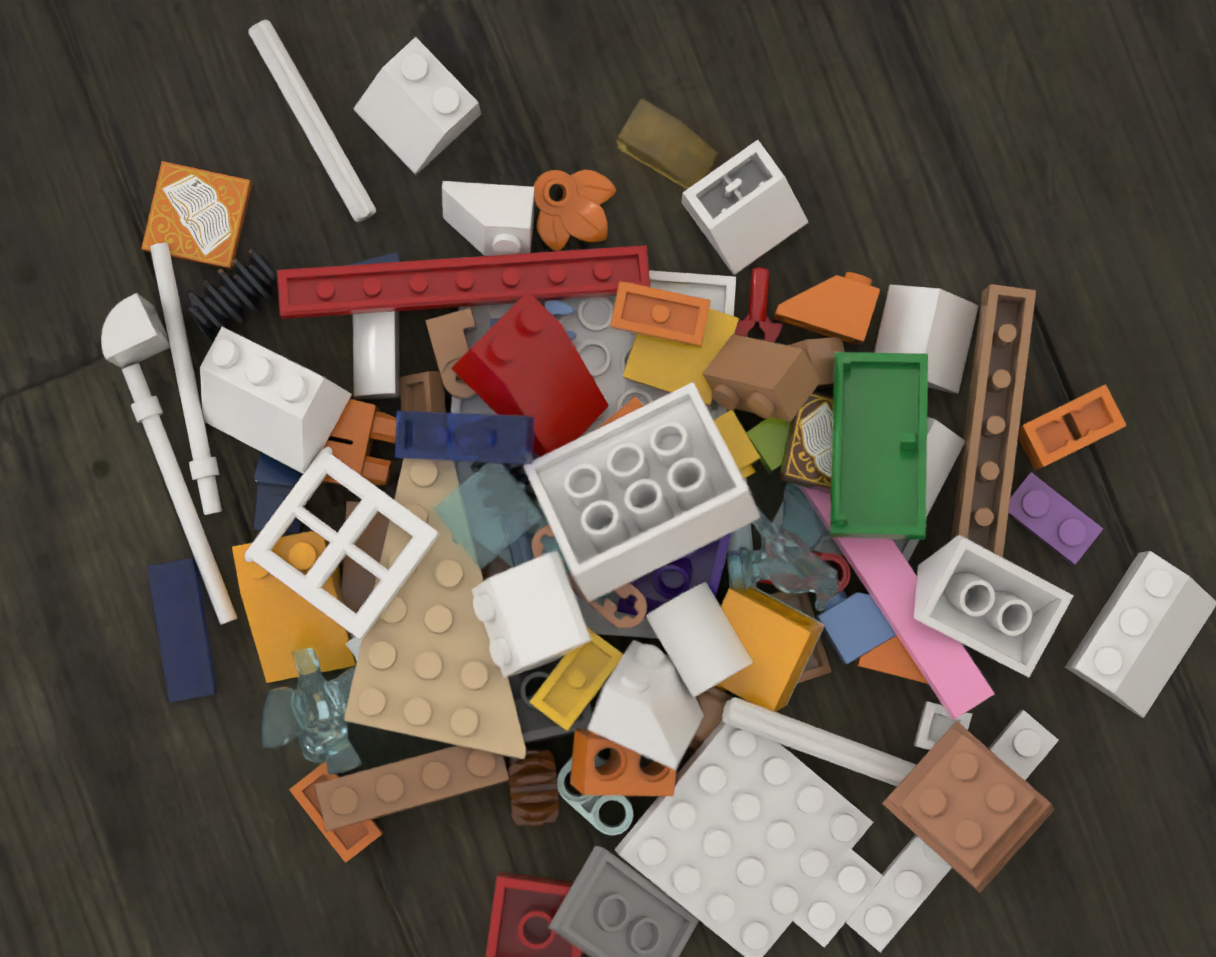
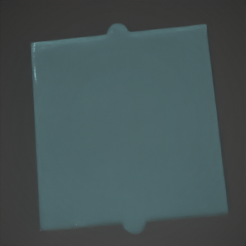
[433,457,544,569]

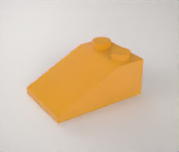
[232,531,357,683]

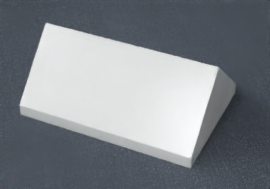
[914,535,1073,677]

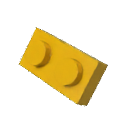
[529,627,623,732]

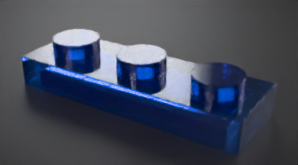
[395,411,534,464]
[147,558,217,702]

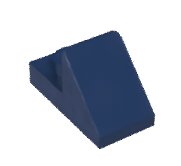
[253,452,304,534]

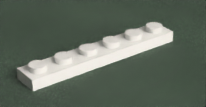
[845,710,1059,952]

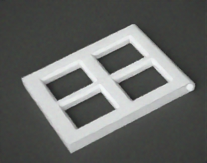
[244,447,441,641]

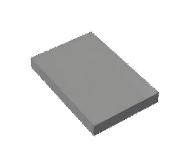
[548,846,699,957]

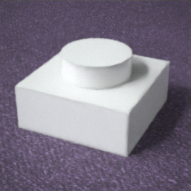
[914,701,972,750]

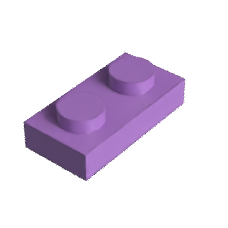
[1008,472,1103,565]

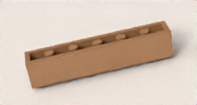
[950,284,1036,558]

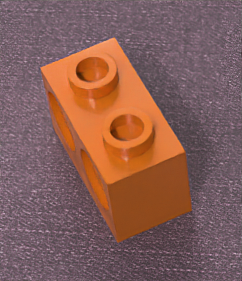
[1018,384,1127,471]
[570,728,676,796]

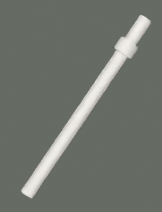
[150,243,222,515]
[122,364,238,625]

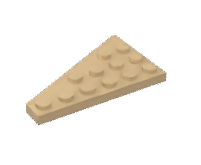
[344,446,526,760]

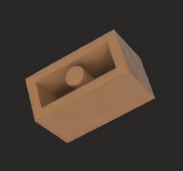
[703,334,820,422]

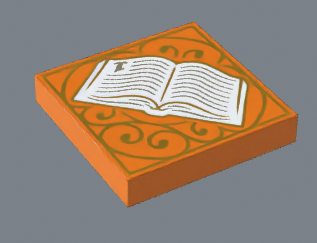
[141,161,252,270]

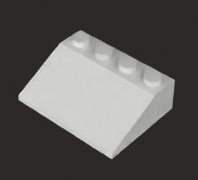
[523,382,761,602]

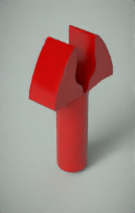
[734,267,782,343]

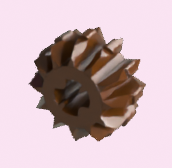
[507,748,559,827]

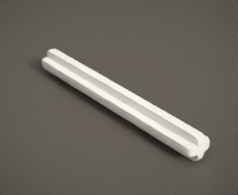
[249,20,376,222]
[722,698,917,786]

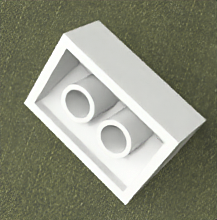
[200,327,352,474]
[1065,551,1216,718]

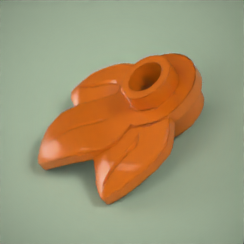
[533,170,616,251]

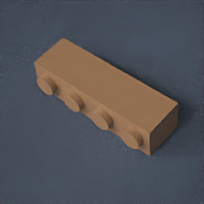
[315,745,509,832]

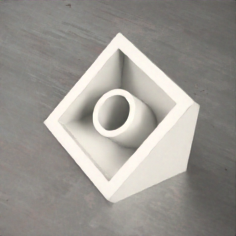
[873,285,979,394]

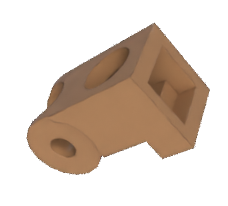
[425,308,478,400]

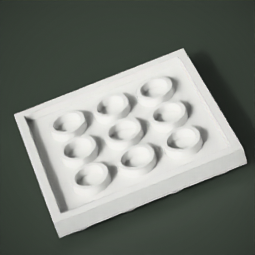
[615,720,873,957]

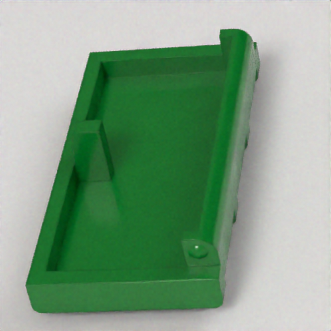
[830,352,928,540]

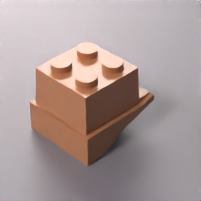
[882,721,1054,893]

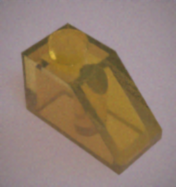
[618,98,718,189]

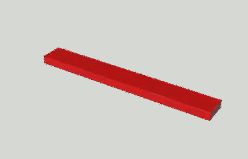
[277,245,651,319]

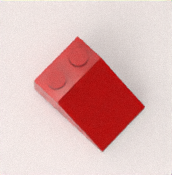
[451,291,609,457]

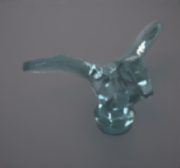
[728,483,840,611]
[262,648,362,774]

